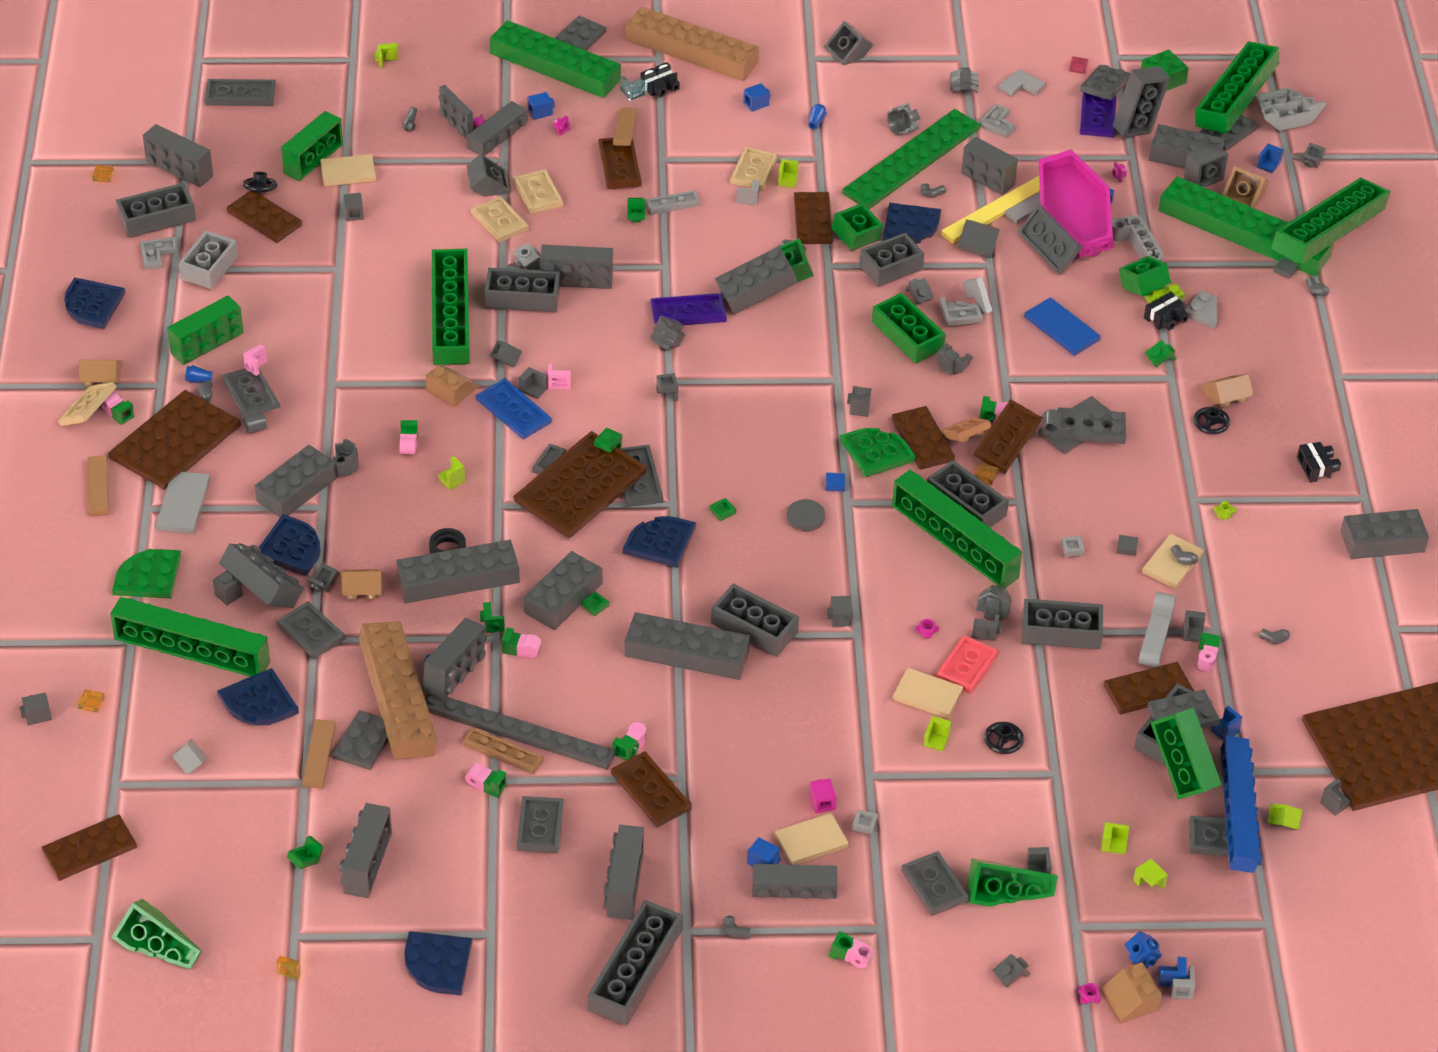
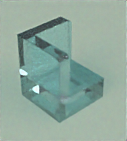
[620,76,645,101]

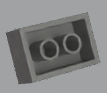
[961,137,1018,196]
[859,232,925,286]

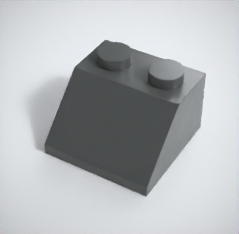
[824,21,874,66]
[1184,147,1228,187]
[467,153,510,197]

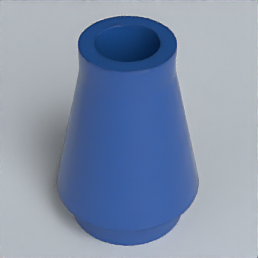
[808,104,827,129]
[185,365,213,383]

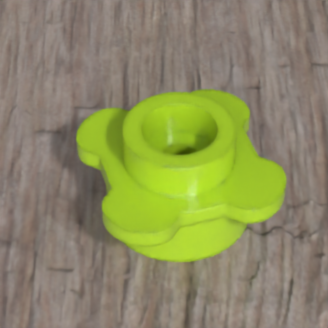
[1214,501,1237,520]

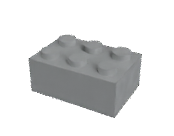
[178,230,238,289]

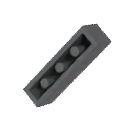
[467,101,528,156]
[752,864,838,899]

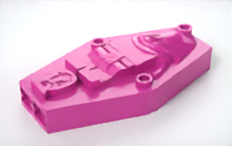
[1038,149,1114,258]

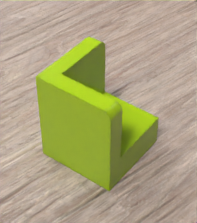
[778,159,799,188]
[439,456,465,490]
[924,716,952,751]
[1267,803,1302,830]
[1101,822,1130,854]
[1133,859,1168,888]

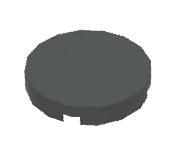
[787,499,825,532]

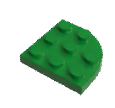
[840,428,916,477]
[112,549,181,599]

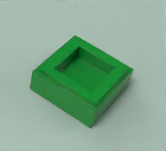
[710,498,736,521]
[581,591,609,616]

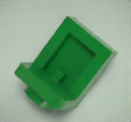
[627,197,645,222]
[1145,340,1177,367]
[594,427,622,453]
[480,602,505,633]
[287,836,324,869]

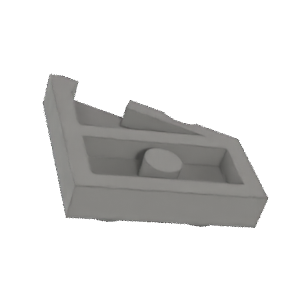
[1185,290,1217,329]
[939,297,983,326]

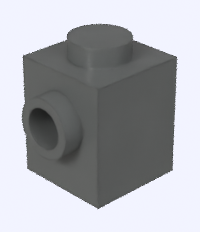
[847,386,872,417]
[213,570,242,606]
[827,596,853,627]
[19,692,52,725]

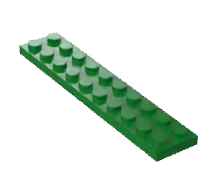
[842,109,980,209]

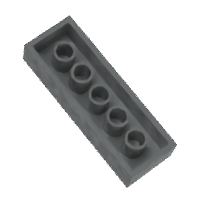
[396,539,520,604]
[625,612,750,680]
[588,900,683,1026]

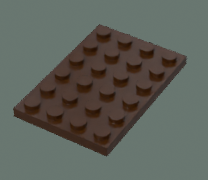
[108,390,241,490]
[513,431,647,539]

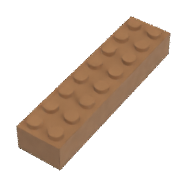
[626,6,759,81]
[358,621,437,759]

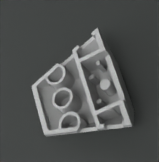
[1257,88,1326,131]

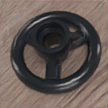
[243,171,278,192]
[1193,407,1230,434]
[984,722,1024,754]

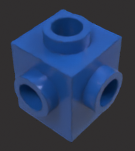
[1124,931,1163,968]

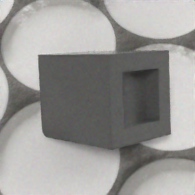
[344,193,364,221]
[489,340,522,367]
[519,367,548,399]
[656,373,678,401]
[1182,610,1206,643]
[1320,779,1351,816]
[1026,847,1052,873]

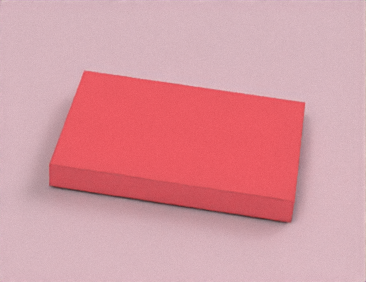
[936,635,999,694]

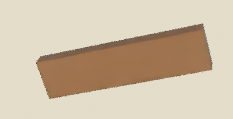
[613,107,638,146]
[88,455,109,516]
[302,719,336,789]
[462,727,543,775]

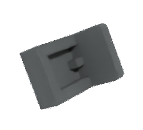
[1301,143,1326,168]
[905,278,934,305]
[307,563,340,593]
[972,614,1002,641]
[992,953,1030,988]

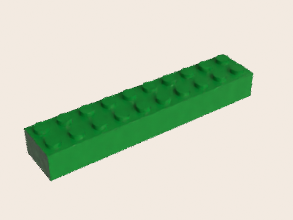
[1158,176,1334,277]
[1271,177,1391,264]

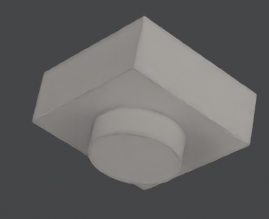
[1061,536,1084,557]
[852,810,878,835]

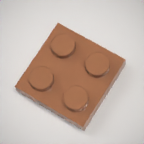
[940,417,991,442]

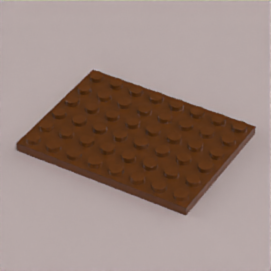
[1302,682,1438,811]

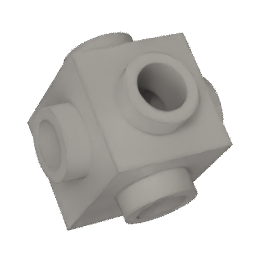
[513,243,541,270]

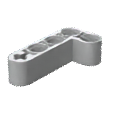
[1112,215,1163,261]
[1138,591,1176,668]

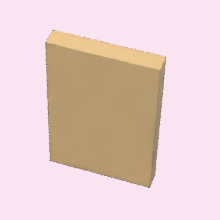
[730,147,778,191]
[320,154,376,186]
[513,169,563,214]
[471,196,529,243]
[58,382,117,426]
[1142,534,1204,589]
[893,668,963,719]
[774,813,849,865]

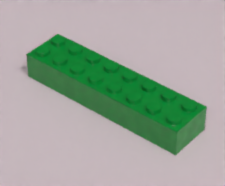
[489,20,621,98]
[1195,41,1279,133]
[432,248,470,365]
[892,469,1022,588]
[110,596,270,677]

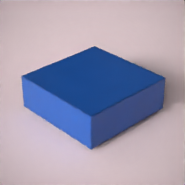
[826,473,845,492]

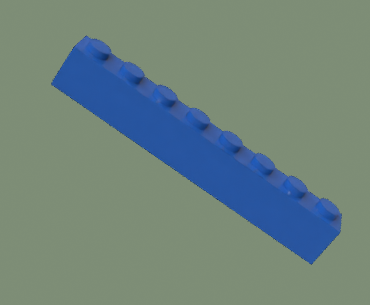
[1220,735,1262,873]

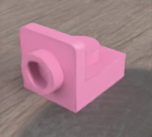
[243,344,267,375]
[545,364,571,389]

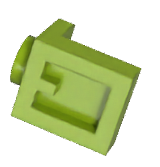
[374,43,398,68]

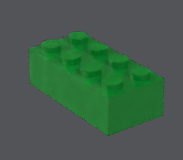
[281,111,343,182]
[872,292,946,364]
[167,295,244,365]
[1150,707,1222,800]

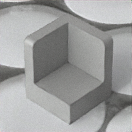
[736,180,760,205]
[172,739,207,774]
[1170,966,1195,999]

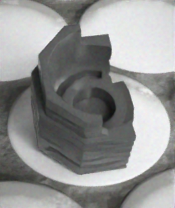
[949,67,979,94]
[887,103,920,135]
[650,316,686,351]
[936,343,973,375]
[332,439,359,476]
[976,585,1012,620]

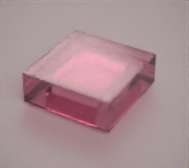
[1069,56,1089,74]

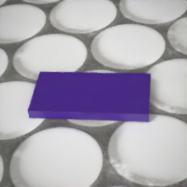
[1080,92,1117,138]
[651,293,727,326]

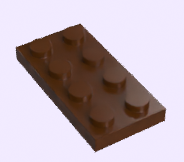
[598,137,641,189]
[227,191,302,243]
[794,192,833,244]
[973,399,1043,474]
[892,406,955,470]
[1104,662,1194,715]
[611,751,692,828]
[42,814,137,881]

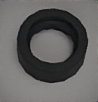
[429,528,466,554]

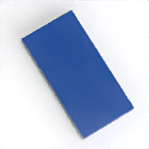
[1024,297,1101,356]
[476,378,552,440]

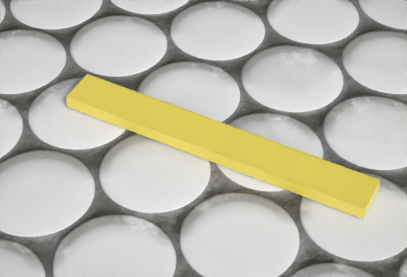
[941,176,1040,244]

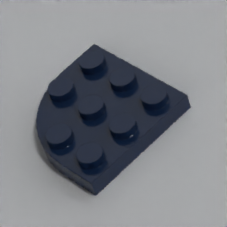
[882,203,941,244]
[64,277,125,329]
[259,514,321,576]
[623,516,696,568]
[217,668,299,725]
[404,931,473,996]

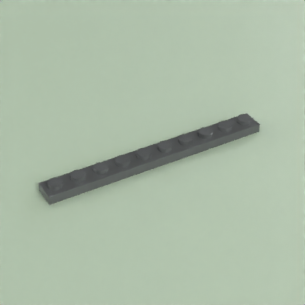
[425,694,615,770]

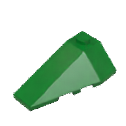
[780,238,814,282]
[968,858,1058,907]
[111,899,202,969]

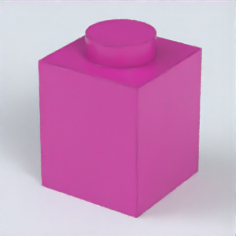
[809,778,836,813]

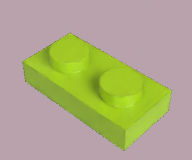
[1145,283,1185,303]

